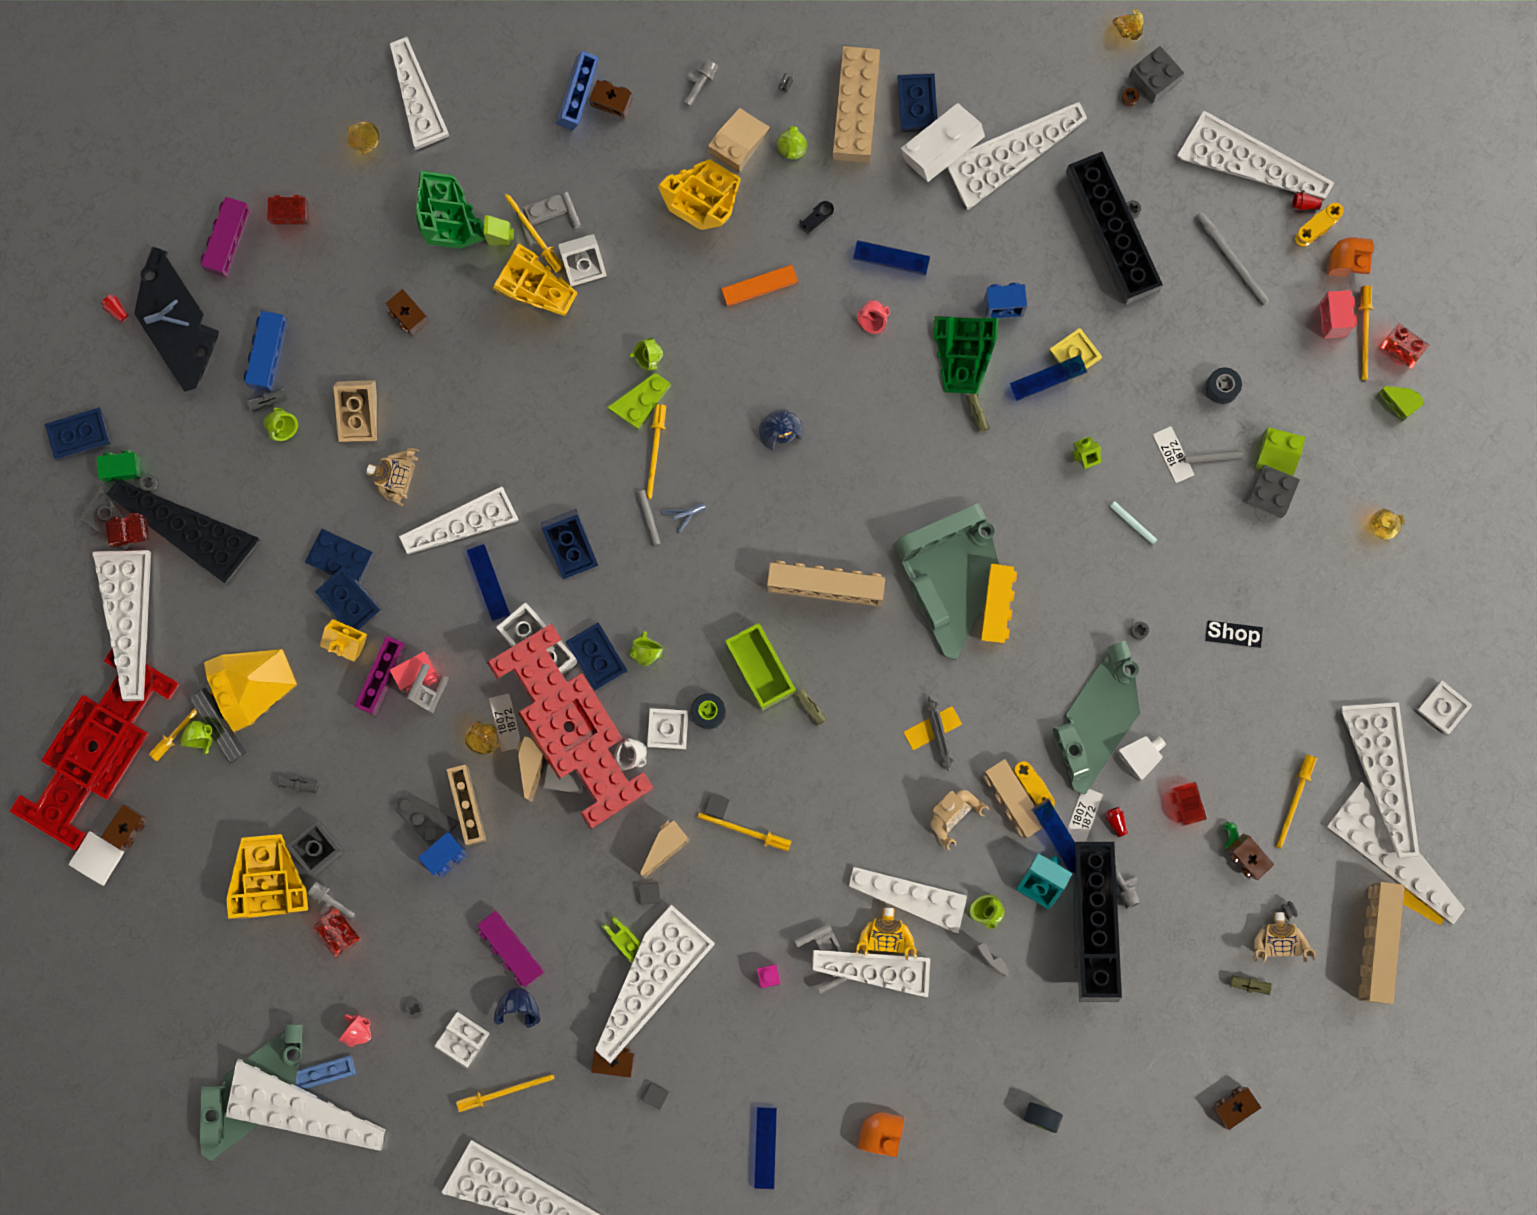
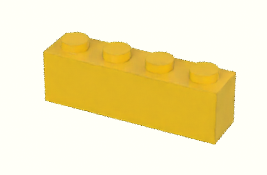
[980,564,1017,643]

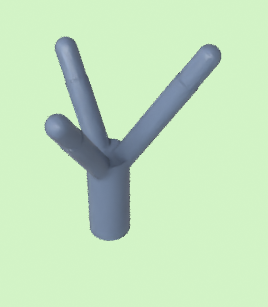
[144,300,189,326]
[661,502,706,533]

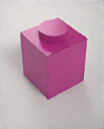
[757,965,781,989]

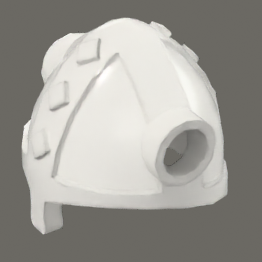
[614,738,647,770]

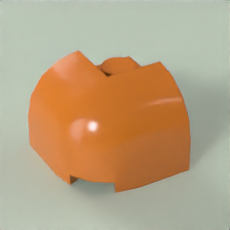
[1328,237,1374,277]
[857,1112,904,1158]

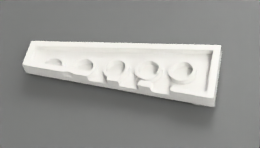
[390,37,450,150]
[399,487,519,555]
[812,950,930,997]

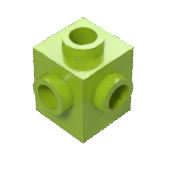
[1072,436,1102,469]

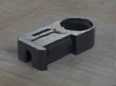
[799,201,834,235]

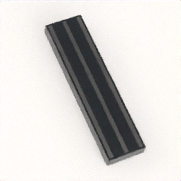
[190,687,246,763]

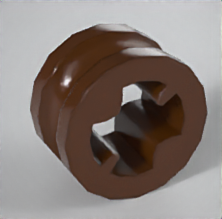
[1122,87,1139,107]

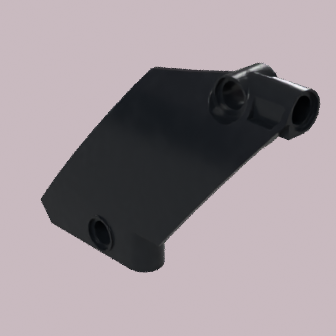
[134,247,219,392]

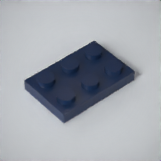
[897,73,938,131]
[45,407,111,461]
[305,529,374,583]
[315,566,382,630]
[566,622,628,691]

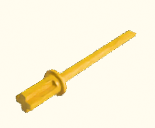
[505,194,565,273]
[1358,285,1374,380]
[646,404,666,499]
[149,690,214,762]
[1276,754,1317,849]
[697,812,792,852]
[456,1074,554,1112]

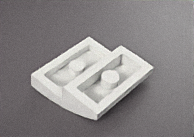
[68,831,124,886]
[434,1012,490,1069]

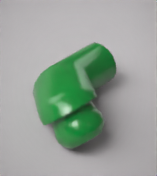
[1223,822,1240,849]

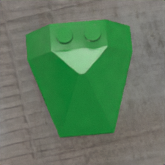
[415,170,486,249]
[933,316,999,394]

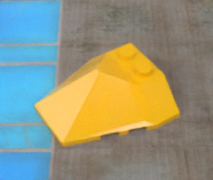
[658,159,741,230]
[492,243,577,316]
[204,649,297,732]
[226,834,308,919]

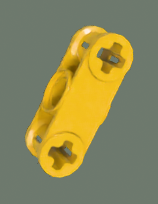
[1295,202,1344,247]
[1013,761,1055,812]

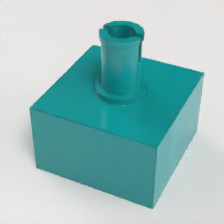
[1016,853,1072,910]

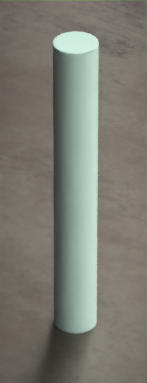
[1110,502,1157,545]

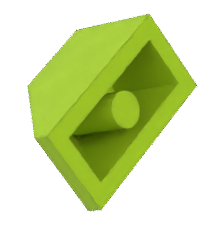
[484,215,514,246]
[1378,386,1425,421]

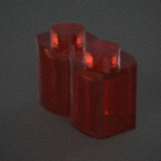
[105,513,150,547]
[1169,782,1207,827]

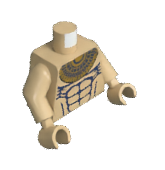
[367,448,419,506]
[931,790,989,850]
[1253,912,1316,963]

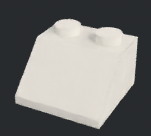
[558,234,607,287]

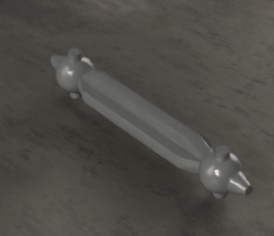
[925,696,954,771]

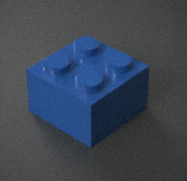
[984,282,1027,319]
[418,832,468,877]

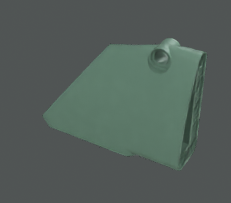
[893,504,999,660]

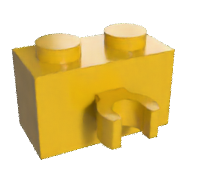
[320,619,367,661]

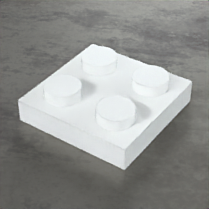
[1416,681,1473,735]
[647,708,689,750]

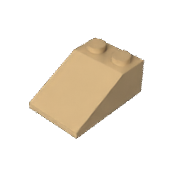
[708,108,770,173]
[333,380,377,442]
[517,736,546,802]
[640,820,690,878]

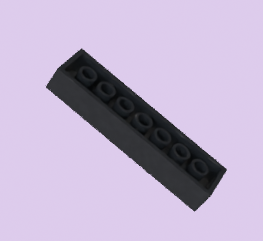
[1066,151,1163,305]

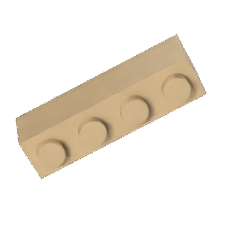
[983,759,1047,839]
[447,764,487,846]

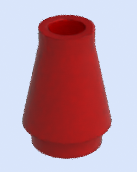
[1292,192,1322,211]
[101,294,129,322]
[1105,807,1128,837]

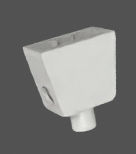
[1116,736,1166,781]

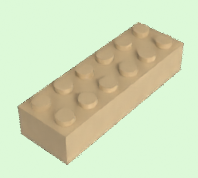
[833,46,880,163]
[767,561,885,607]
[1358,882,1405,1004]

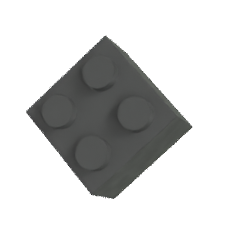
[1129,46,1184,103]
[1246,465,1300,518]
[286,821,345,877]

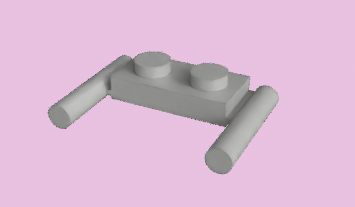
[516,192,581,246]
[406,663,449,713]
[794,923,849,994]

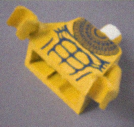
[855,908,917,960]

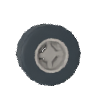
[1206,367,1242,404]

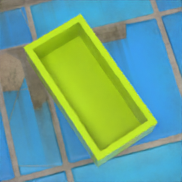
[725,623,796,711]

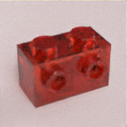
[267,195,309,225]
[1381,323,1430,369]
[312,909,360,958]

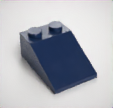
[541,508,599,579]

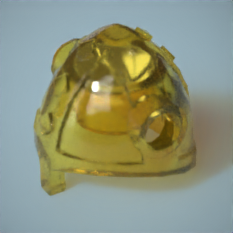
[1113,8,1145,40]
[347,121,380,155]
[1370,508,1405,541]
[465,721,499,754]

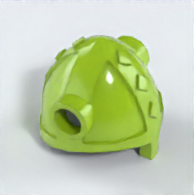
[777,126,807,160]
[629,338,663,371]
[264,408,298,441]
[629,631,664,667]
[180,721,213,754]
[969,895,1005,929]

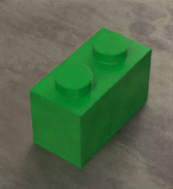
[97,450,141,483]

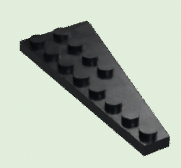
[106,479,261,585]

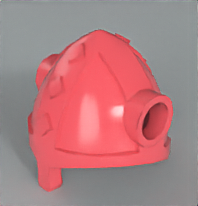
[857,300,890,334]
[339,1014,371,1047]

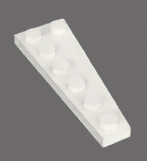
[849,867,967,934]

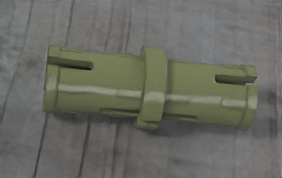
[966,394,990,433]
[794,688,827,726]
[1230,975,1272,995]

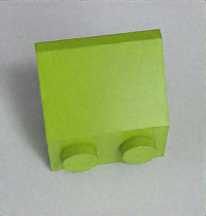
[1255,427,1306,476]

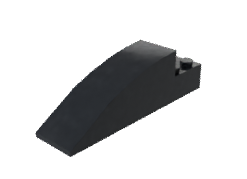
[1074,842,1122,1002]

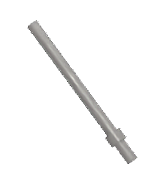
[1196,211,1269,305]

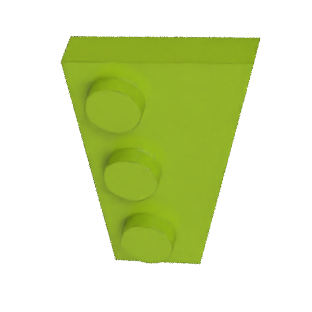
[607,373,671,430]

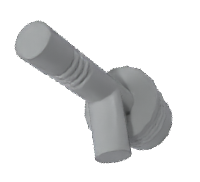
[685,59,719,106]
[1116,867,1140,909]
[307,881,355,920]

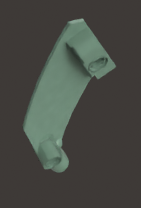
[1053,641,1140,795]
[200,1025,303,1162]

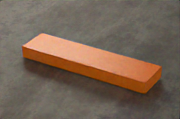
[721,265,798,307]

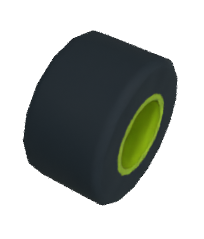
[691,693,726,729]
[1023,1102,1063,1133]

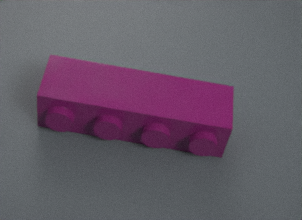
[200,197,250,277]
[354,636,407,717]
[477,911,546,987]

